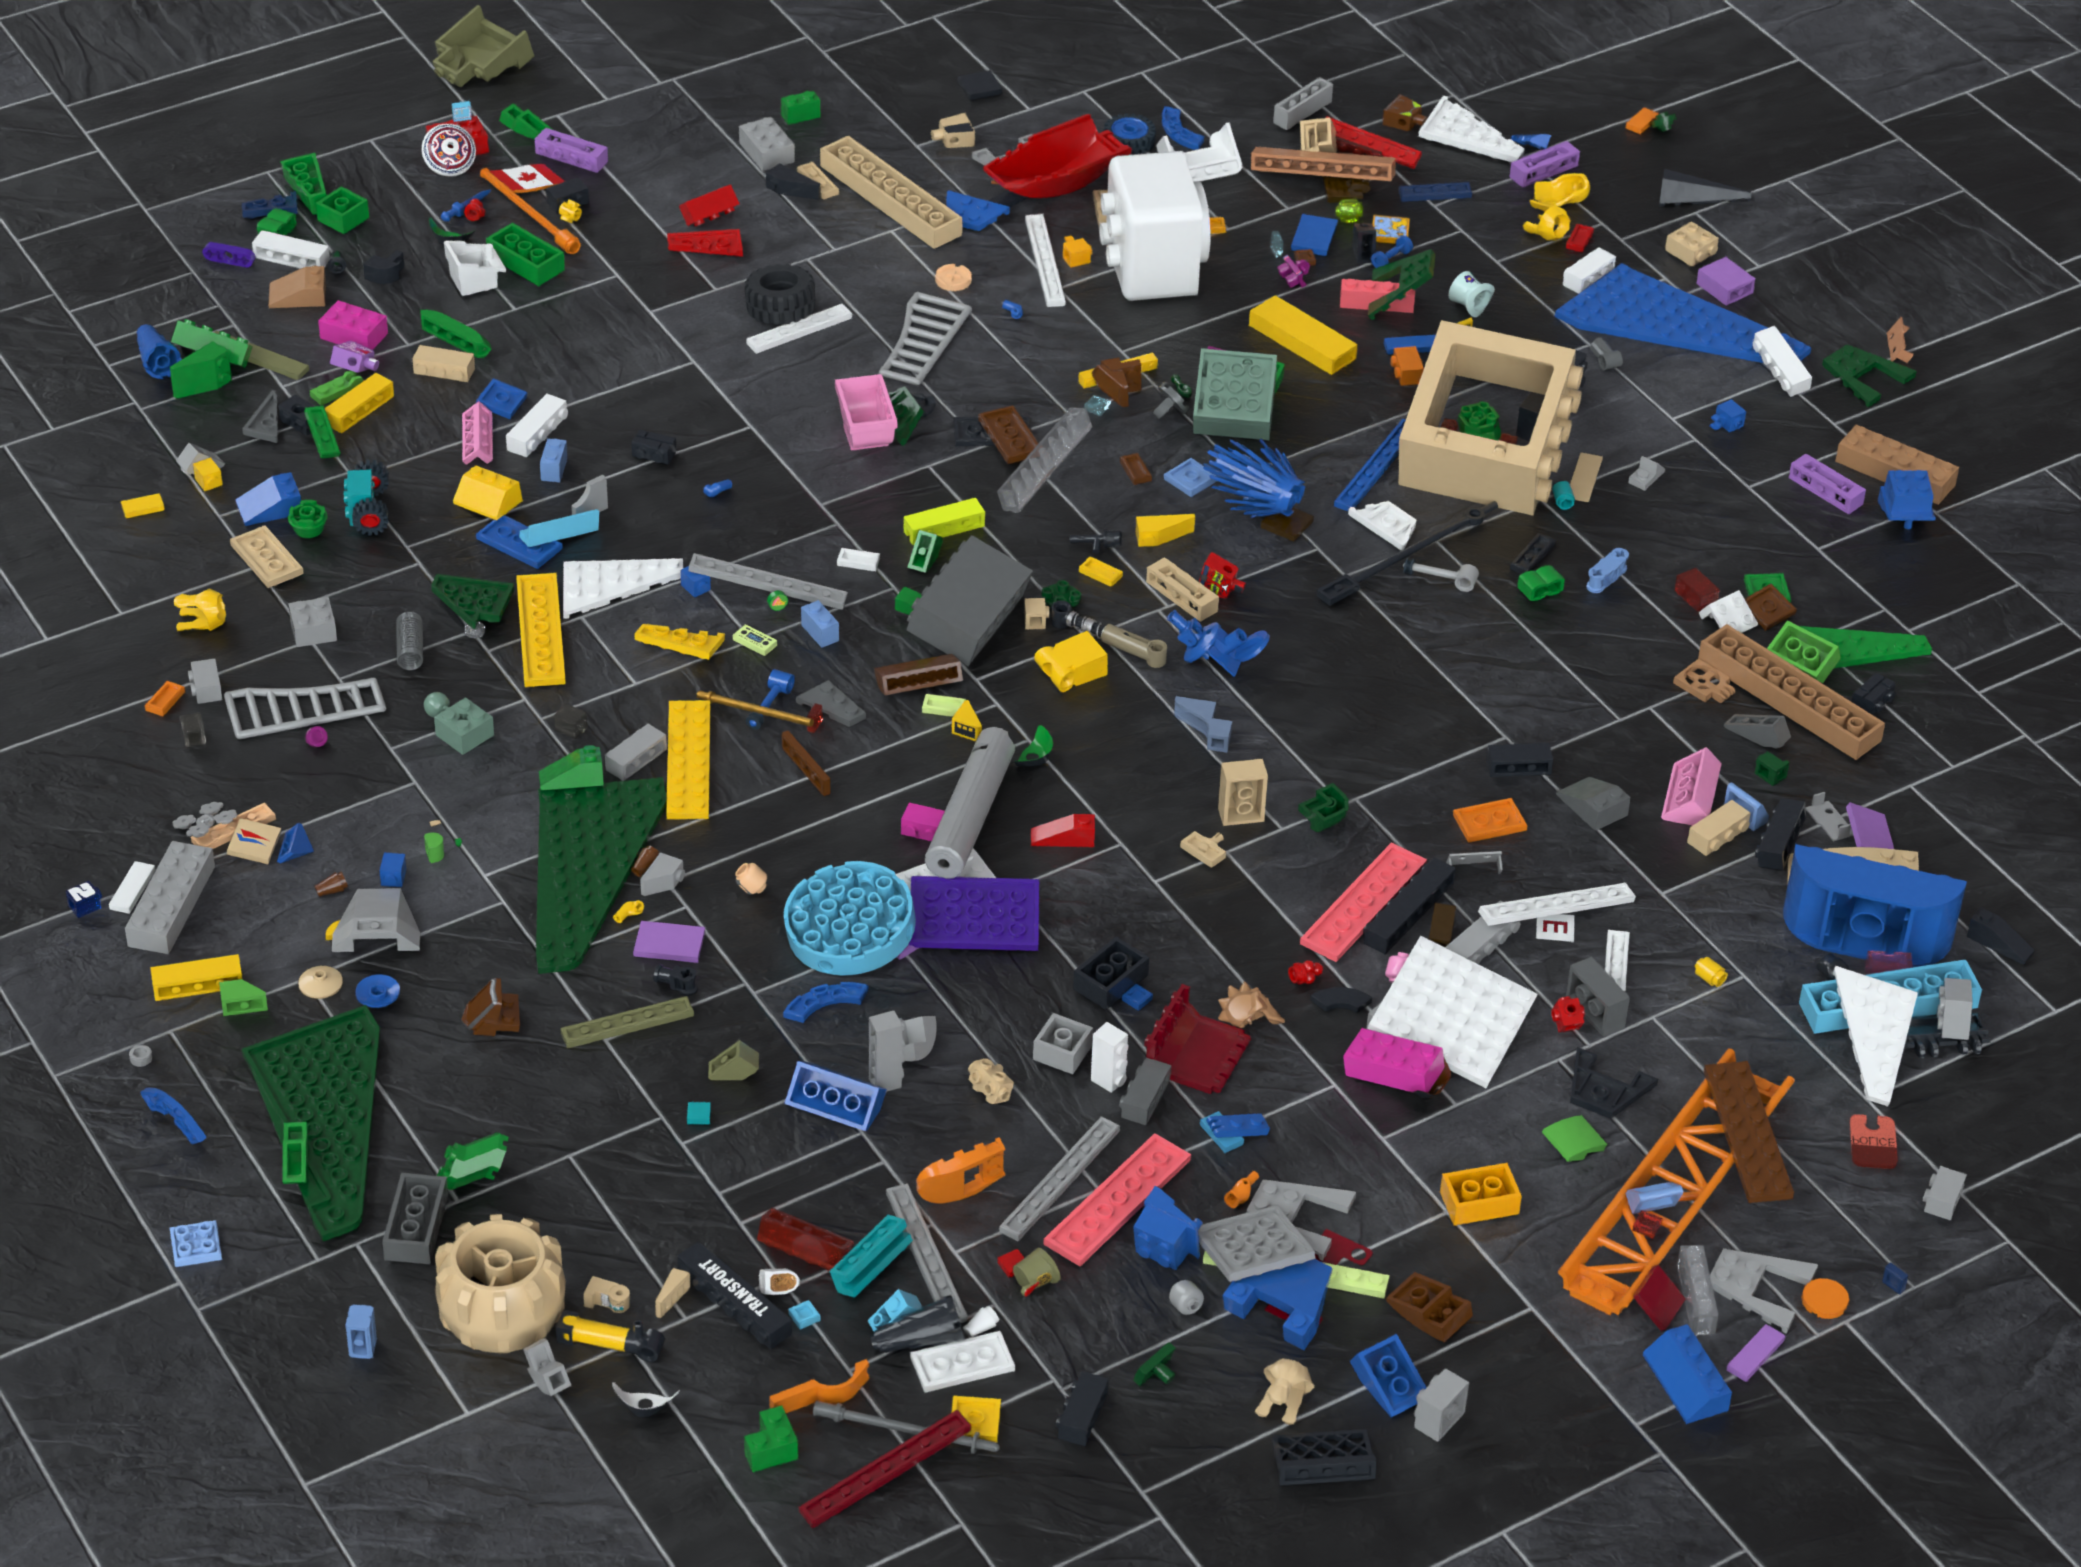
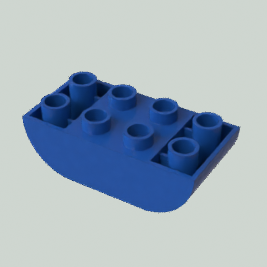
[1783,844,1967,968]

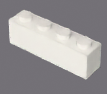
[252,231,330,268]
[1753,326,1812,397]
[506,394,568,457]

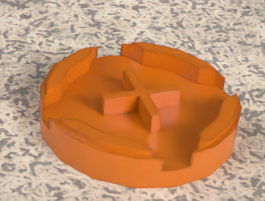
[1802,1278,1849,1319]

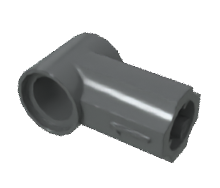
[1590,338,1623,370]

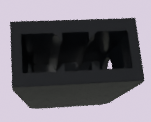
[1352,223,1377,263]

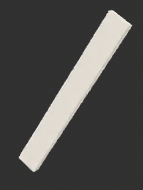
[1025,214,1065,307]
[1478,883,1636,926]

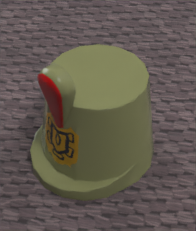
[1013,1248,1060,1297]

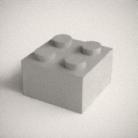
[288,597,337,647]
[1937,978,1973,1040]
[1033,1013,1093,1074]
[1414,1368,1469,1442]

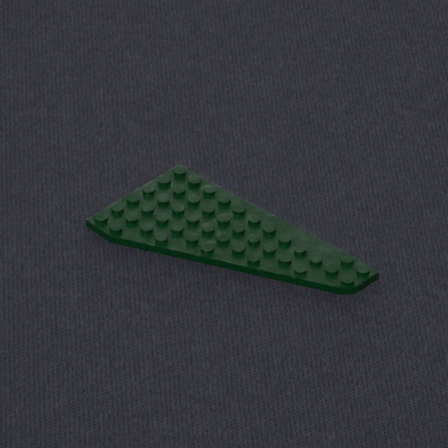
[242,1005,380,1242]

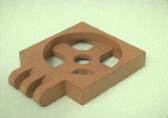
[1673,659,1735,703]

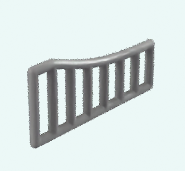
[879,292,972,386]
[224,678,386,739]

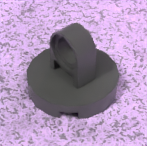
[1153,382,1190,419]

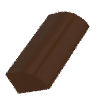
[874,654,963,695]

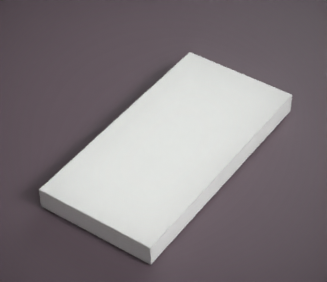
[911,1331,1015,1393]

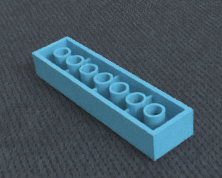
[1799,959,1982,1034]

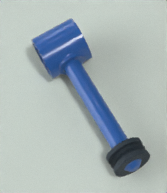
[746,669,795,730]

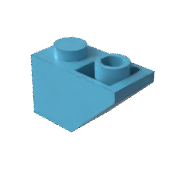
[868,1289,922,1331]

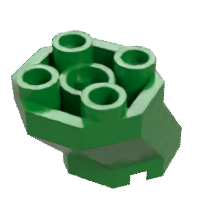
[1458,401,1503,441]
[437,1132,509,1190]

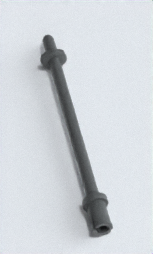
[813,1400,1000,1454]

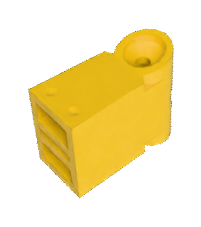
[1034,631,1108,692]

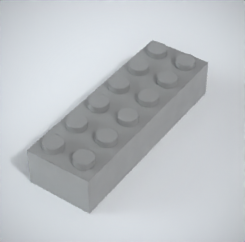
[125,841,215,954]

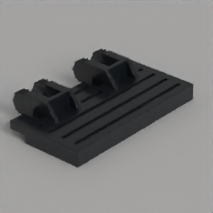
[1904,1013,1991,1058]

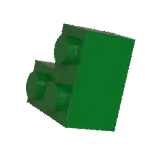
[744,1405,798,1472]

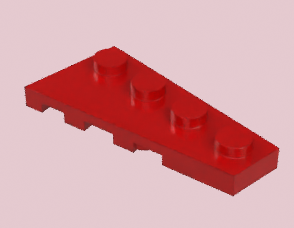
[667,229,743,256]

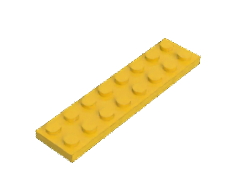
[516,573,566,687]
[666,700,710,819]

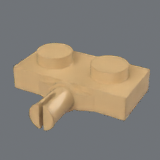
[1180,831,1226,868]

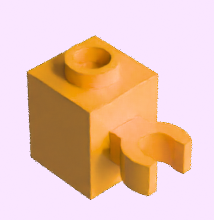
[1063,236,1092,268]

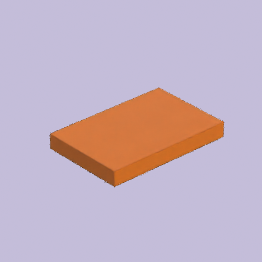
[1453,798,1527,843]

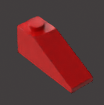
[1031,814,1095,847]

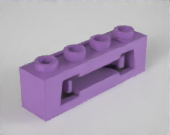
[535,128,608,173]
[1510,141,1580,187]
[1789,454,1866,514]

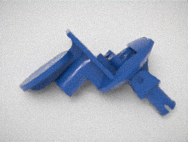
[1167,610,1270,677]

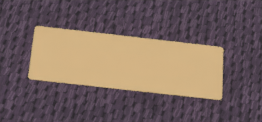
[1570,453,1603,502]

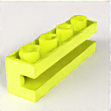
[904,498,985,545]

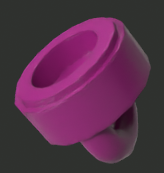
[306,726,328,747]

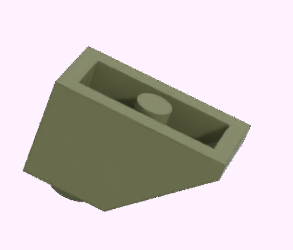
[708,1040,759,1080]

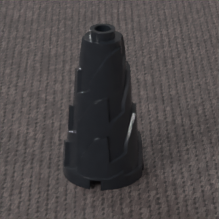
[870,1295,965,1353]

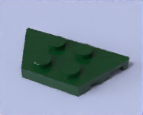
[888,386,924,446]

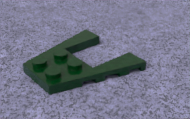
[1368,249,1436,320]
[1822,344,1917,407]

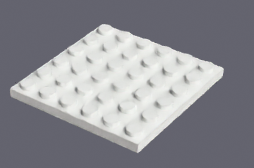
[1367,936,1538,1088]

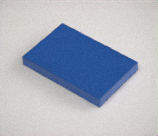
[1291,214,1338,256]

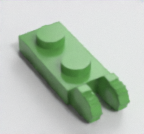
[310,370,364,406]

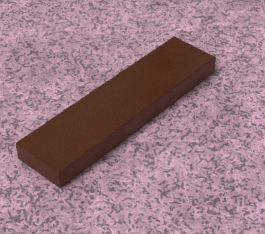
[782,730,830,796]

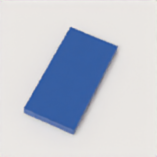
[476,515,563,569]

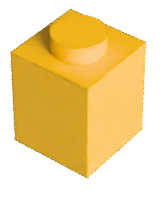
[193,457,222,491]

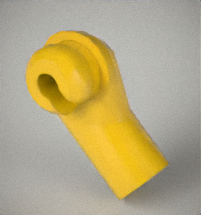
[613,900,644,923]

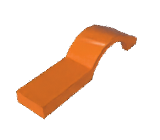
[770,1359,869,1414]

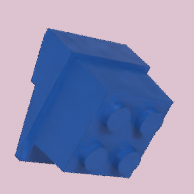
[1878,470,1936,529]
[1133,1186,1203,1270]

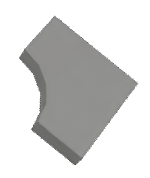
[572,475,608,515]

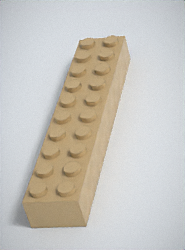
[820,136,962,249]

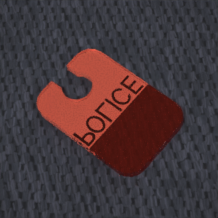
[1849,1114,1898,1169]

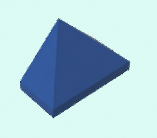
[277,823,314,864]

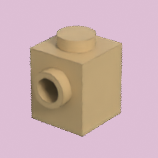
[1024,598,1049,629]

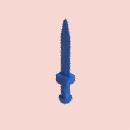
[441,189,491,222]

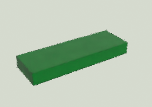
[304,405,340,459]

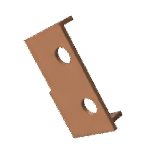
[1887,317,1914,363]

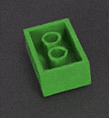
[1767,620,1841,684]

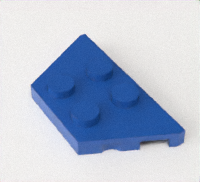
[946,190,1010,231]

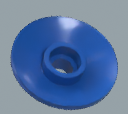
[356,975,400,1008]

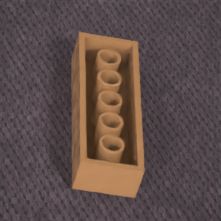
[1835,425,1959,505]

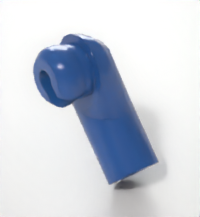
[1002,300,1023,319]
[703,479,732,497]

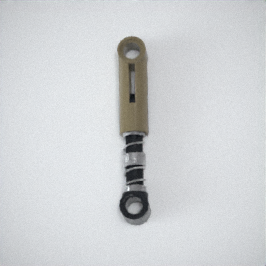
[1051,601,1167,668]

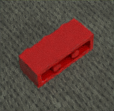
[679,184,740,227]

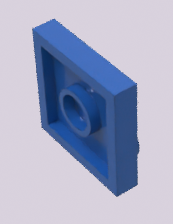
[476,379,527,419]

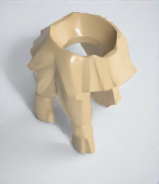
[1255,1358,1314,1425]

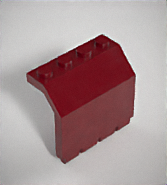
[1144,984,1251,1094]

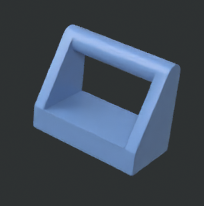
[1724,782,1769,831]
[1626,1182,1683,1214]

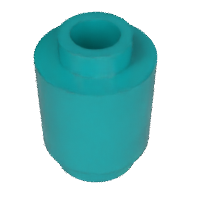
[1552,481,1575,510]

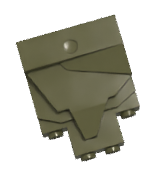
[432,5,534,87]

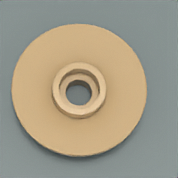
[298,966,343,999]

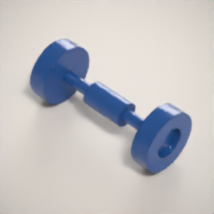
[1371,235,1413,268]

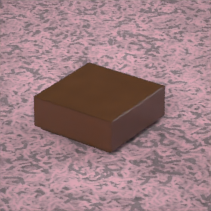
[1294,249,1316,266]

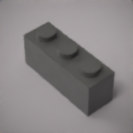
[1119,1058,1171,1125]

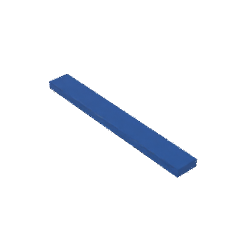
[1334,419,1406,512]

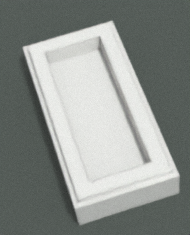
[837,548,880,571]

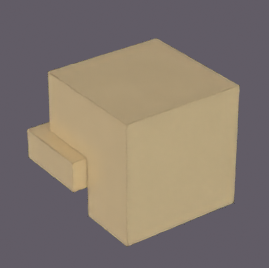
[1300,118,1337,153]

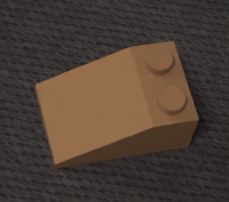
[269,266,326,308]

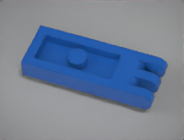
[1206,1114,1270,1138]

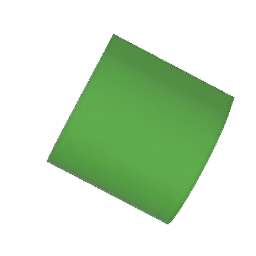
[424,833,444,863]

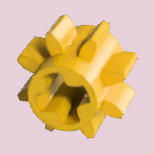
[559,200,582,224]

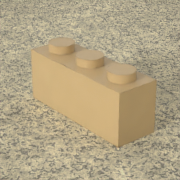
[413,345,475,382]
[1687,800,1751,856]

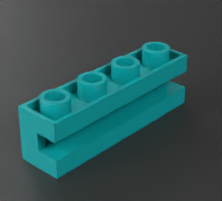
[830,1215,913,1298]

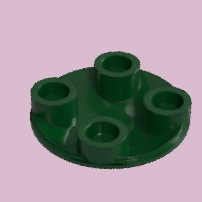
[1041,580,1081,608]

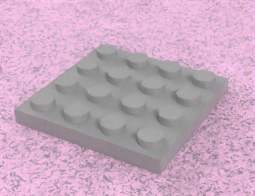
[1198,1205,1315,1282]

